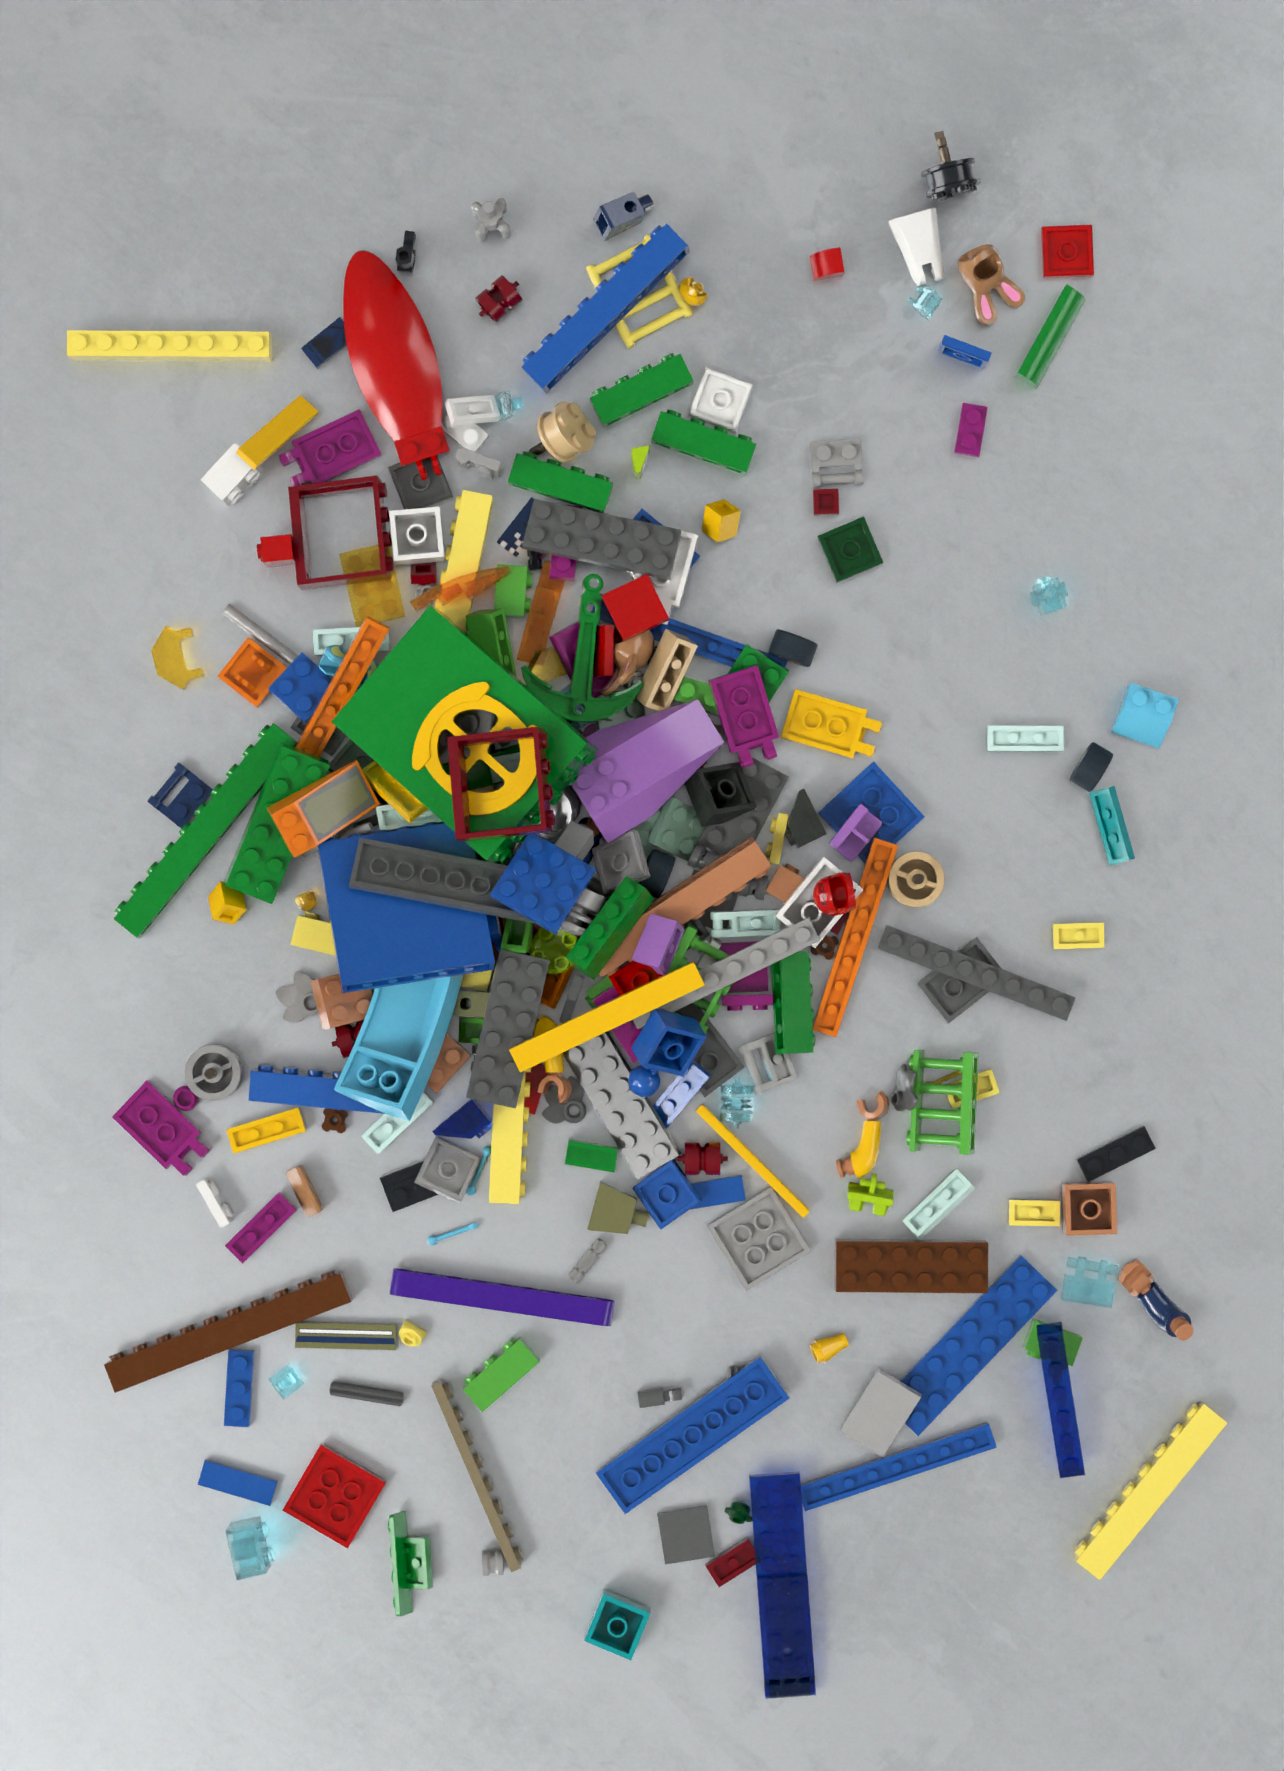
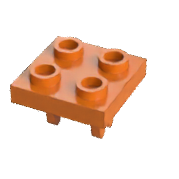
[217,637,287,708]

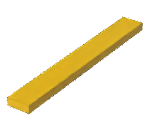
[509,961,705,1072]

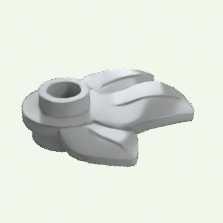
[276,972,319,1022]

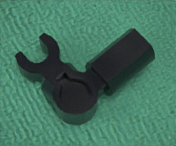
[395,230,416,273]

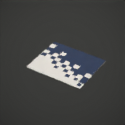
[497,497,547,566]

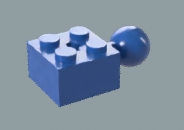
[628,1009,707,1097]

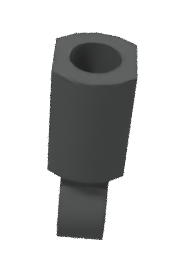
[637,1388,682,1408]

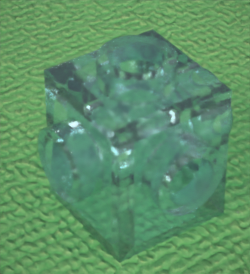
[1030,575,1068,616]

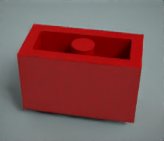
[257,534,295,567]

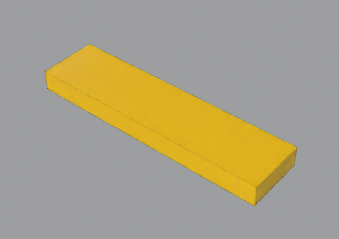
[236,395,319,470]

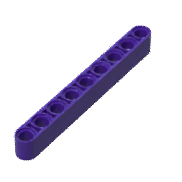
[389,1268,615,1326]

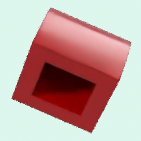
[809,247,844,281]

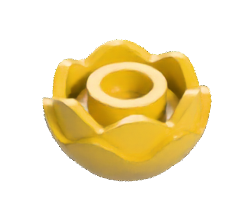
[679,276,708,306]

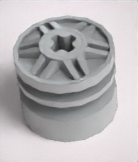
[560,889,606,936]

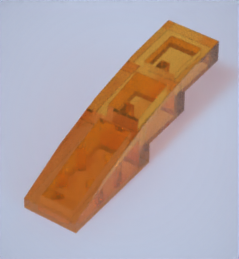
[517,560,565,666]
[409,566,512,612]

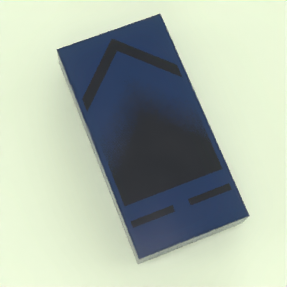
[301,317,347,369]

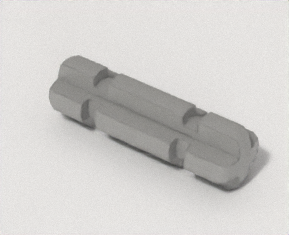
[569,1238,607,1283]

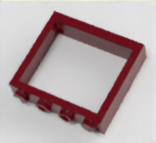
[288,475,394,590]
[447,727,555,842]

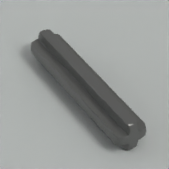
[329,1381,404,1407]

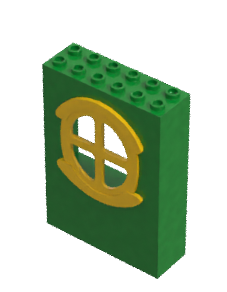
[331,605,598,864]

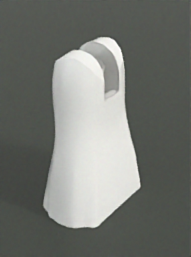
[888,208,944,286]

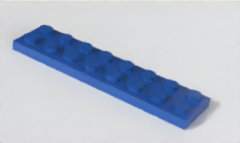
[900,1255,1058,1436]
[596,1356,790,1514]

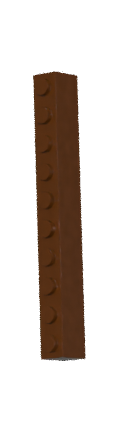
[104,1269,353,1393]

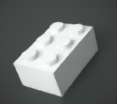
[775,857,863,948]

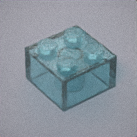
[225,1516,274,1580]

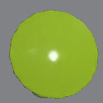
[530,927,578,974]

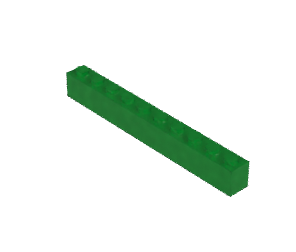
[114,723,297,938]

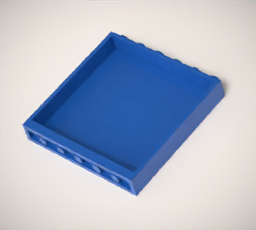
[318,822,495,993]

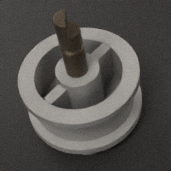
[185,1044,243,1101]

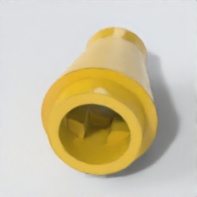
[809,1333,849,1363]

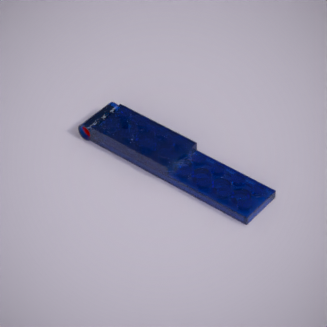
[749,1471,816,1699]

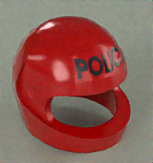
[813,872,856,916]

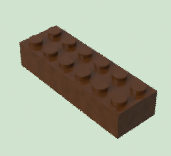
[834,1239,988,1293]

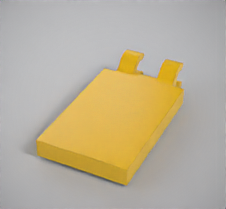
[781,689,882,759]

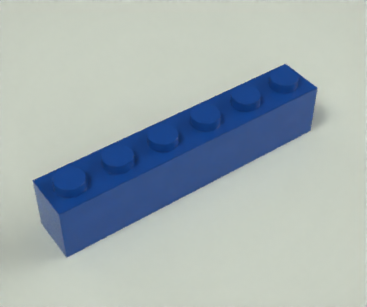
[248,1064,385,1114]

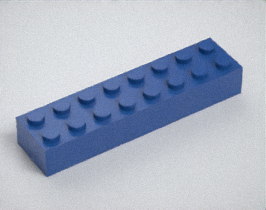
[522,224,690,394]

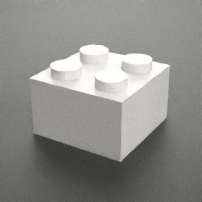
[200,442,262,506]
[389,507,444,566]

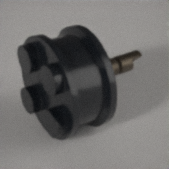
[921,131,981,201]

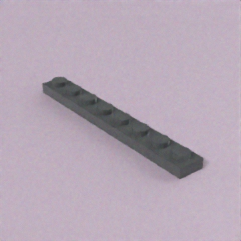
[877,925,1076,1021]

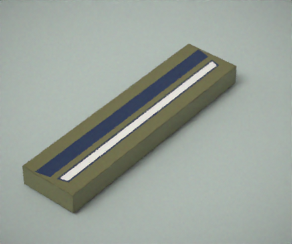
[295,1322,397,1350]

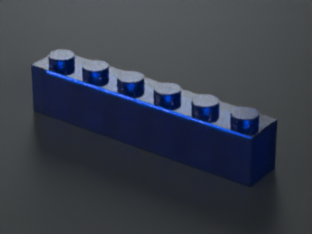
[1037,1322,1085,1478]

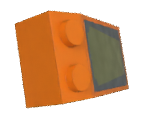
[267,760,379,858]

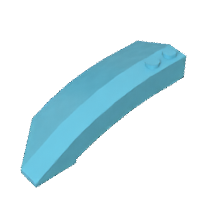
[334,975,463,1121]

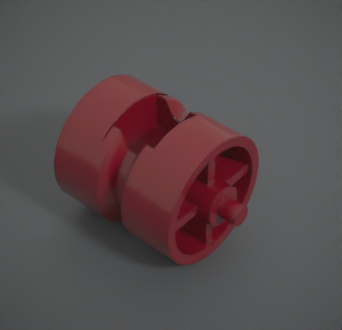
[475,275,523,323]
[331,1020,364,1058]
[677,1142,728,1175]

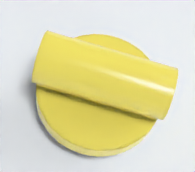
[399,1320,427,1346]

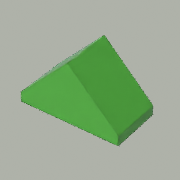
[501,918,534,953]
[458,1017,484,1043]

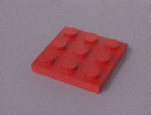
[282,1444,386,1549]

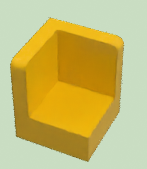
[702,499,741,543]
[208,881,247,925]

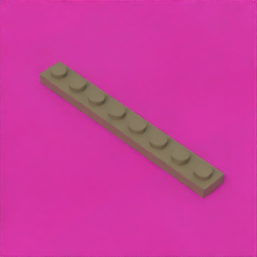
[431,1379,524,1572]

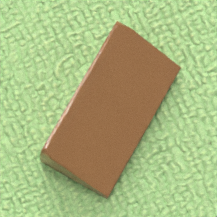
[286,1165,324,1217]

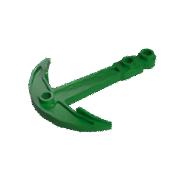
[521,574,644,722]

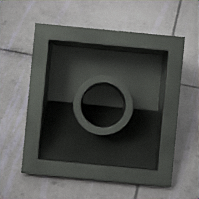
[684,762,757,827]
[785,789,827,849]

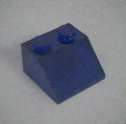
[432,1099,493,1139]

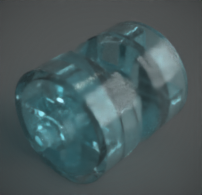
[720,1078,753,1129]

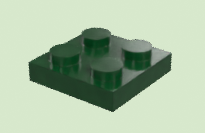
[817,516,883,583]

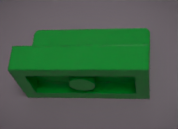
[565,1139,619,1173]

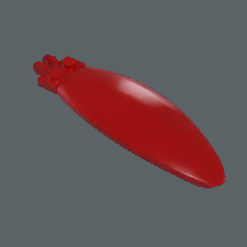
[343,250,450,481]

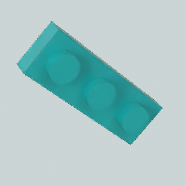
[1089,786,1135,865]

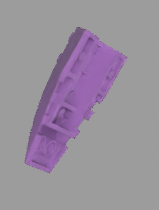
[572,699,724,843]

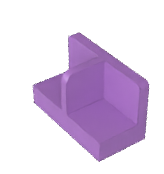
[828,804,882,862]
[632,914,685,975]

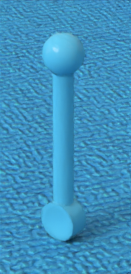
[466,1146,491,1195]
[427,1222,478,1245]

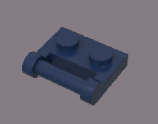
[147,762,213,828]

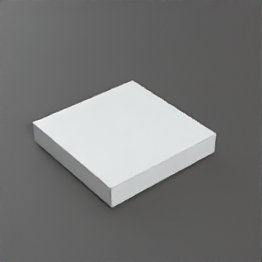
[688,368,753,433]

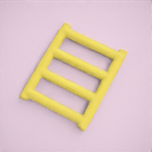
[586,233,693,349]

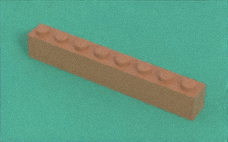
[599,836,771,977]

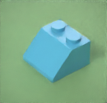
[1111,683,1179,748]

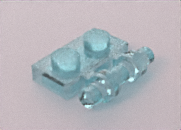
[1061,1256,1118,1308]

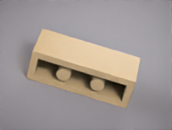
[635,629,698,711]

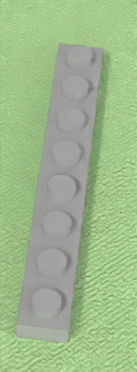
[633,917,820,1029]

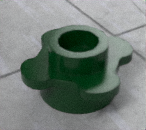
[724,1502,753,1524]

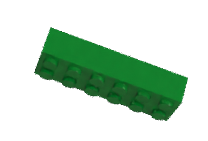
[224,742,330,904]

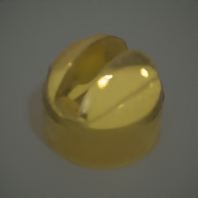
[294,891,316,911]

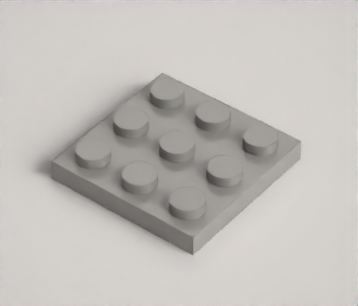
[707,1187,811,1291]

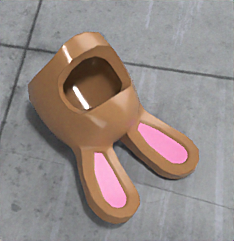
[958,244,1025,325]
[601,626,655,696]

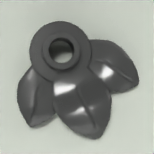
[891,1064,918,1111]
[542,1076,586,1124]

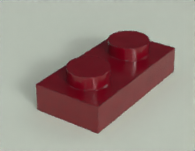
[705,1537,762,1587]

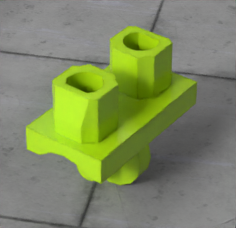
[847,1173,894,1216]

